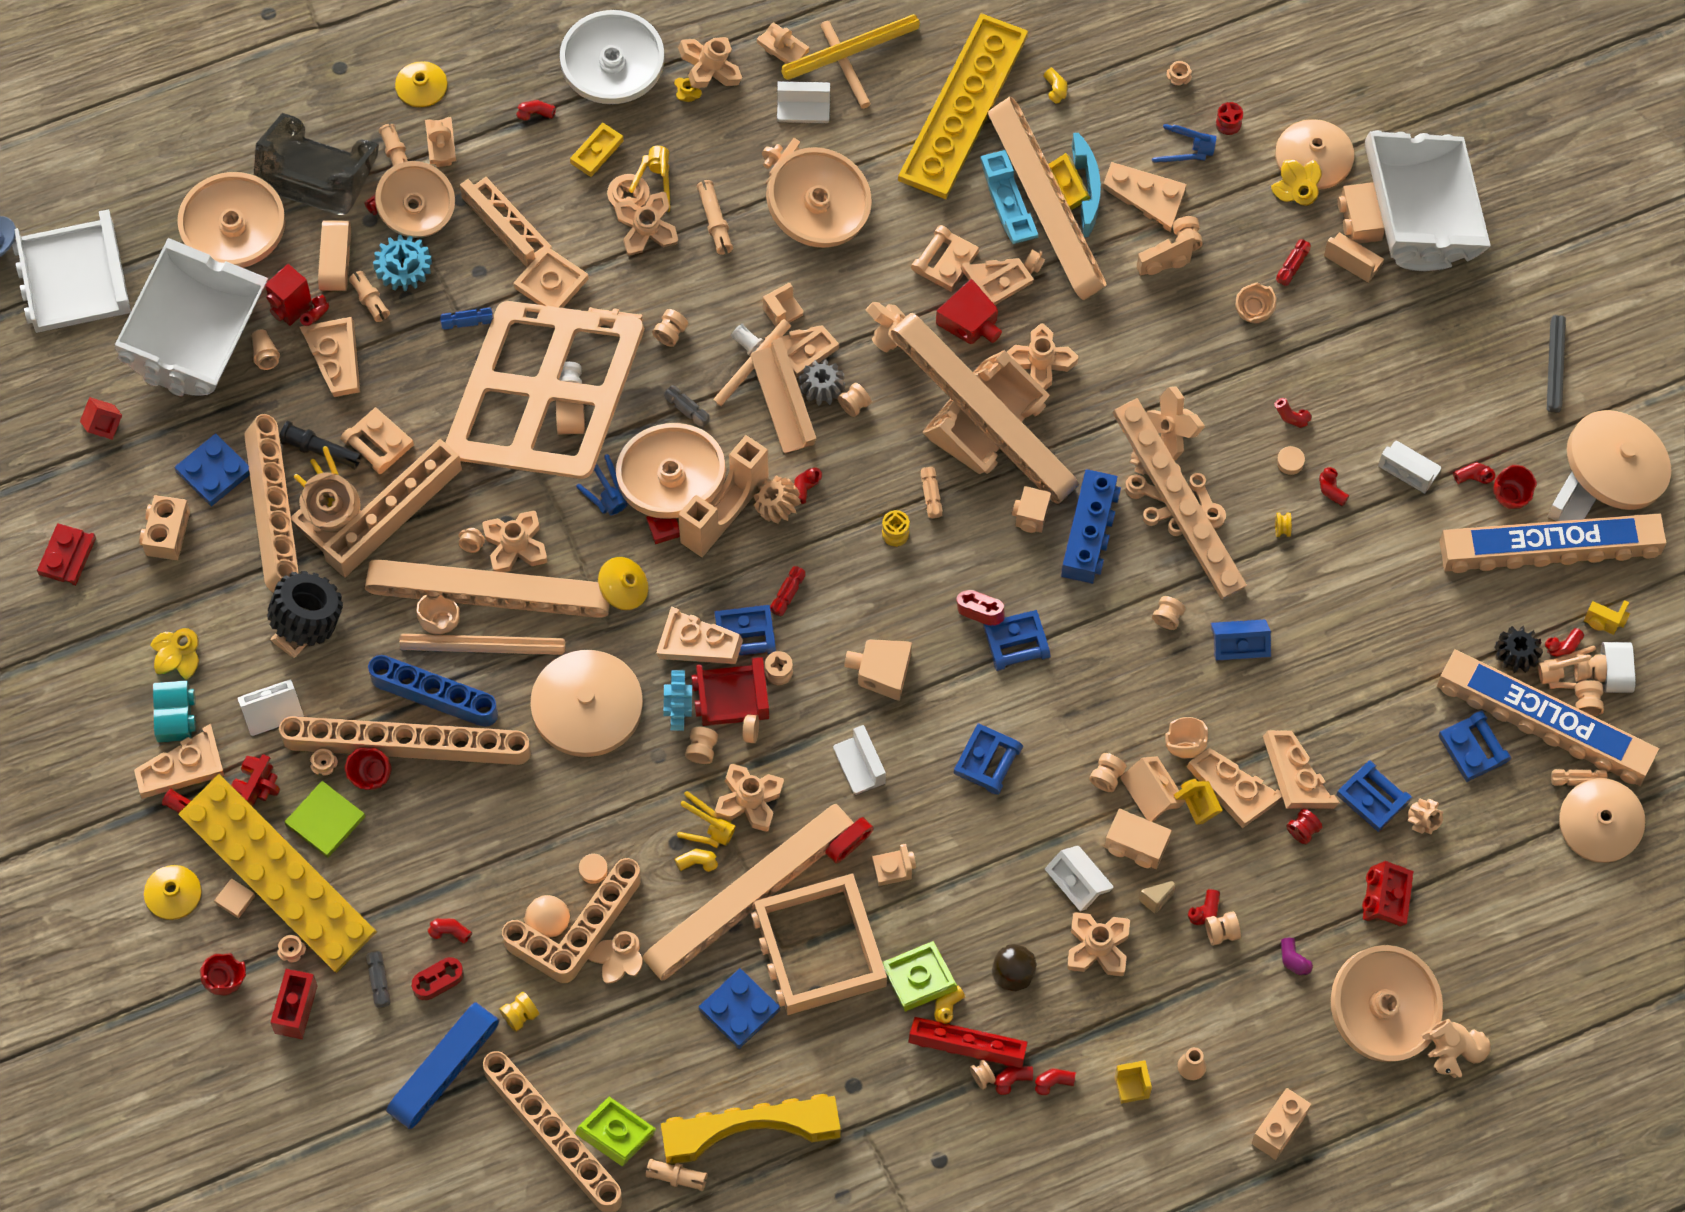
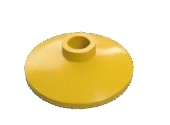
[395,62,447,108]
[598,557,648,610]
[144,865,201,920]

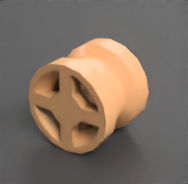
[838,383,872,417]
[1152,596,1186,630]
[765,651,793,685]

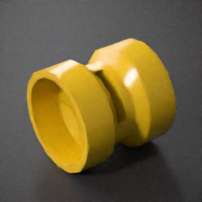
[882,510,910,547]
[499,992,540,1032]

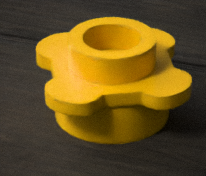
[674,78,702,102]

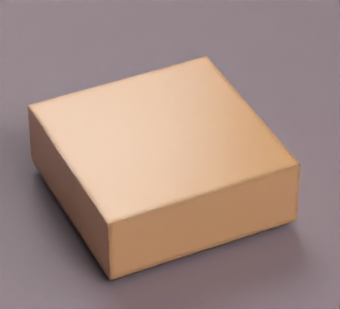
[214,878,255,919]

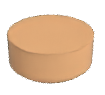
[1277,446,1305,475]
[743,715,759,743]
[579,854,608,884]

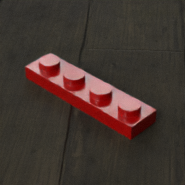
[908,1017,1028,1068]

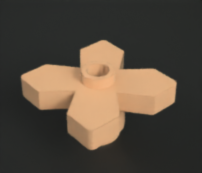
[678,37,742,88]
[615,192,678,256]
[866,302,906,353]
[1007,323,1078,390]
[1146,386,1205,461]
[482,511,547,572]
[715,764,784,832]
[1067,913,1130,976]

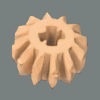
[753,475,801,524]

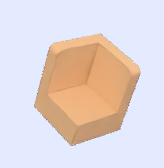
[763,283,803,327]

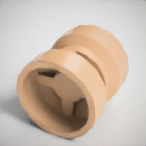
[1172,216,1203,252]
[652,309,689,347]
[1574,654,1607,682]
[1575,680,1604,717]
[685,727,718,764]
[1089,753,1127,792]
[1205,911,1241,946]

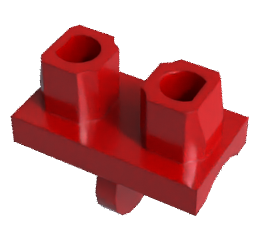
[231,754,280,807]

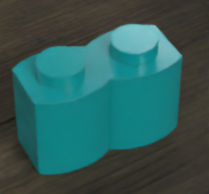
[153,681,196,742]

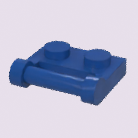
[715,605,776,656]
[983,610,1051,671]
[1438,711,1511,782]
[954,723,1023,795]
[1336,760,1413,832]

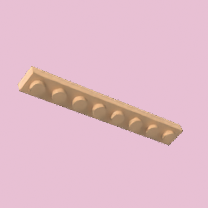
[1112,398,1247,600]

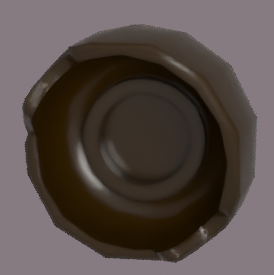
[992,944,1037,992]

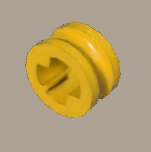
[1275,513,1292,537]

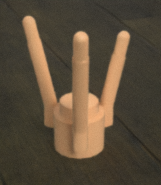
[1538,646,1596,689]

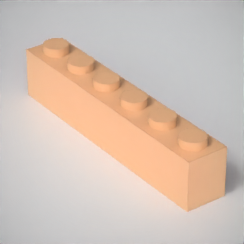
[322,439,462,578]

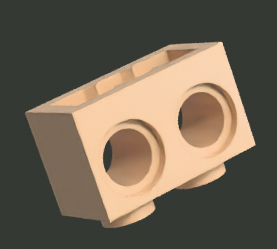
[139,495,190,560]
[1252,1088,1311,1160]

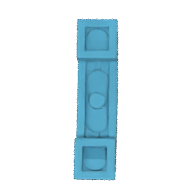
[1072,133,1101,237]
[981,150,1038,244]

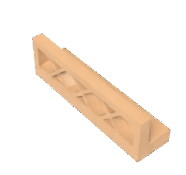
[460,177,552,268]

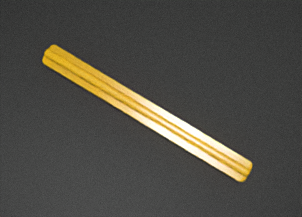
[781,15,920,80]

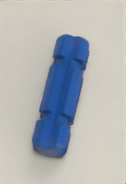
[440,308,493,329]

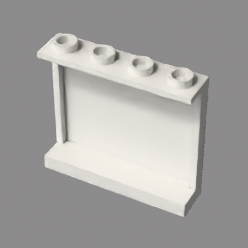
[12,209,131,333]

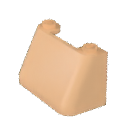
[923,350,1050,474]

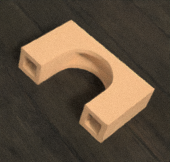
[678,435,769,557]

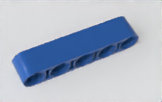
[368,655,498,727]
[386,1002,500,1129]

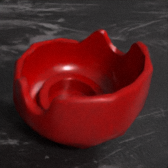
[1493,465,1537,509]
[345,748,392,790]
[200,953,246,996]

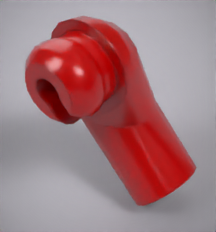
[516,100,556,120]
[300,295,329,326]
[1274,398,1312,428]
[1453,462,1496,484]
[794,467,822,504]
[1319,467,1350,507]
[1545,628,1585,657]
[1188,889,1220,925]
[428,918,472,944]
[994,1066,1033,1095]
[1035,1068,1076,1095]

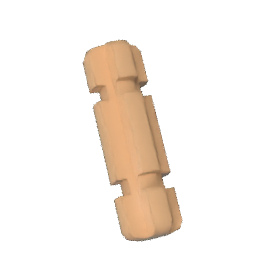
[921,467,943,519]
[1551,769,1608,786]

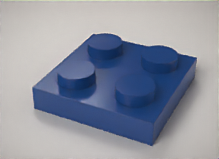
[174,433,250,507]
[698,968,780,1049]

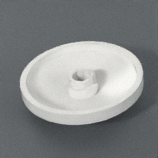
[560,10,664,104]

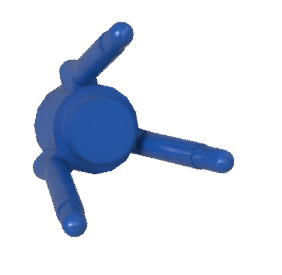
[1152,124,1217,163]
[576,454,628,516]

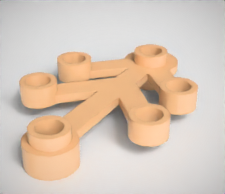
[1125,464,1226,536]

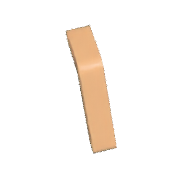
[502,858,641,983]

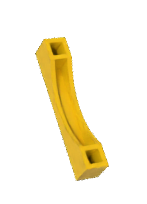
[661,1094,841,1165]

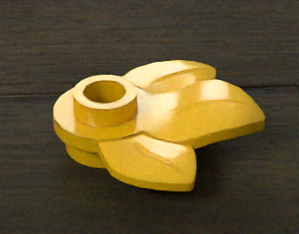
[1271,160,1322,206]
[150,628,199,680]

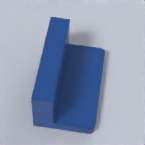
[1211,619,1271,660]

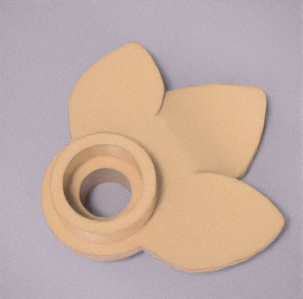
[588,931,643,984]

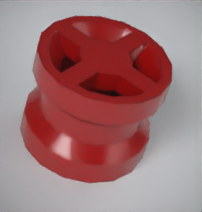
[1216,102,1243,135]
[1286,808,1323,845]

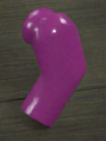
[1281,938,1313,975]

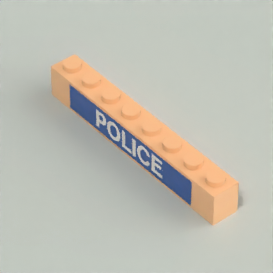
[1439,514,1666,573]
[1437,649,1659,786]

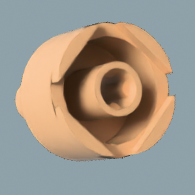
[300,472,360,532]

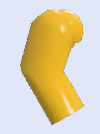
[1043,68,1068,104]
[674,849,718,872]
[934,986,965,1024]

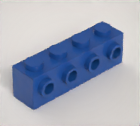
[1061,469,1121,584]

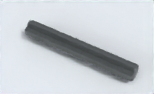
[1547,315,1566,413]

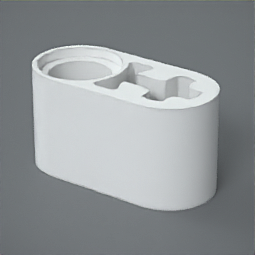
[1601,642,1635,693]

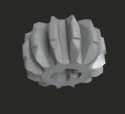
[800,359,845,406]

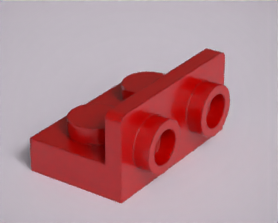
[1362,861,1414,927]

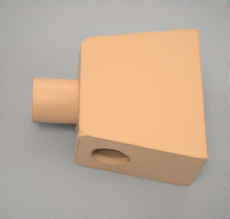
[844,639,912,701]

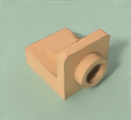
[872,844,916,886]

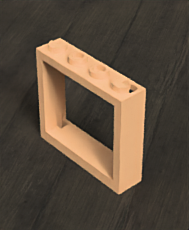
[750,873,887,1015]

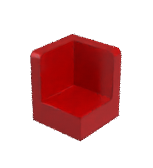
[80,397,122,440]

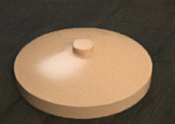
[766,147,872,248]
[178,172,285,268]
[1567,410,1671,510]
[616,423,726,519]
[531,650,643,757]
[1331,945,1443,1062]

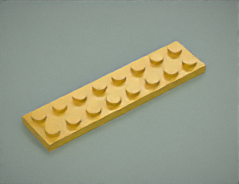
[898,13,1028,199]
[178,774,377,973]

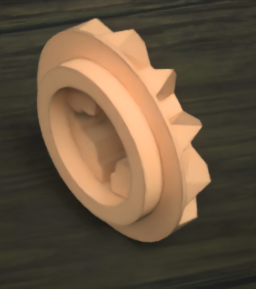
[607,174,650,209]

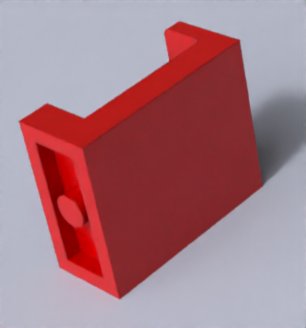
[691,657,769,726]

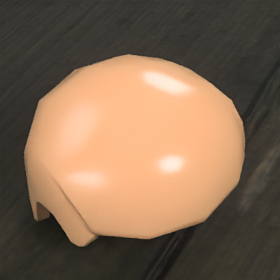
[1235,282,1277,324]
[416,594,460,635]
[1165,717,1208,759]
[524,895,570,938]

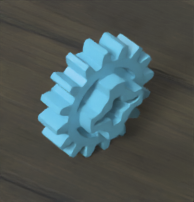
[373,235,432,291]
[663,670,692,731]

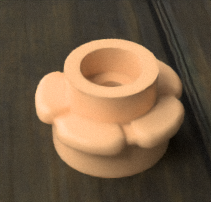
[1166,61,1192,86]
[1024,249,1045,274]
[459,528,485,553]
[310,749,338,776]
[277,935,306,963]

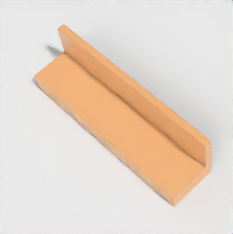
[750,338,816,454]

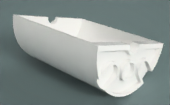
[1365,130,1491,271]
[115,238,268,396]

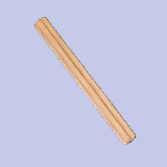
[399,634,565,655]

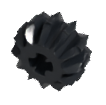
[1494,625,1543,673]

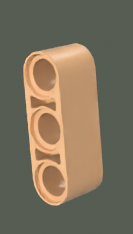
[318,220,351,291]

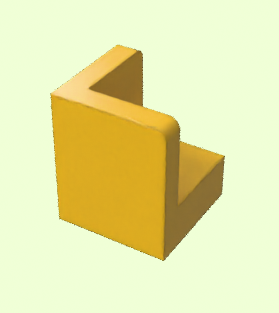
[1115,1060,1152,1104]

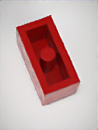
[265,264,313,326]
[270,969,318,1040]

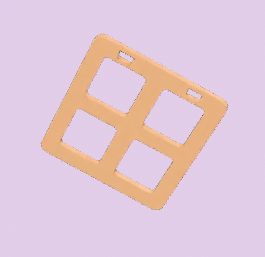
[445,301,644,479]

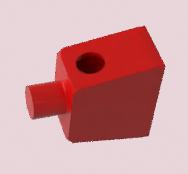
[936,279,1002,344]

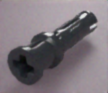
[279,421,362,470]

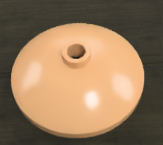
[1275,120,1354,190]
[375,161,455,238]
[1559,778,1645,863]

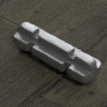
[664,385,710,427]
[366,951,390,1008]

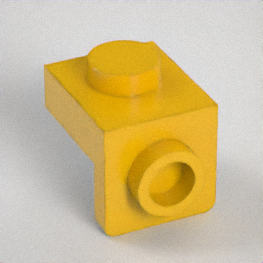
[1584,600,1630,635]
[1174,779,1223,825]

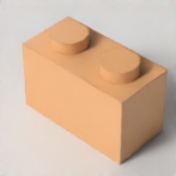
[1338,182,1385,244]
[1104,809,1172,869]

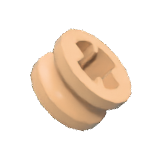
[970,1060,996,1090]

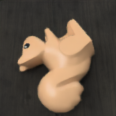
[1421,1019,1491,1078]

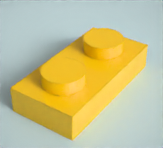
[570,122,624,177]
[1048,153,1091,211]

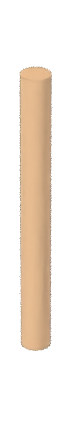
[820,21,871,109]
[713,319,791,407]

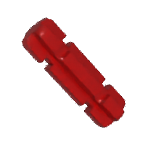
[1276,239,1311,286]
[770,566,805,617]

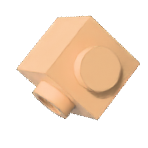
[1012,486,1051,533]

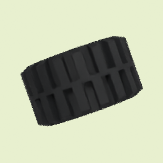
[267,571,343,646]

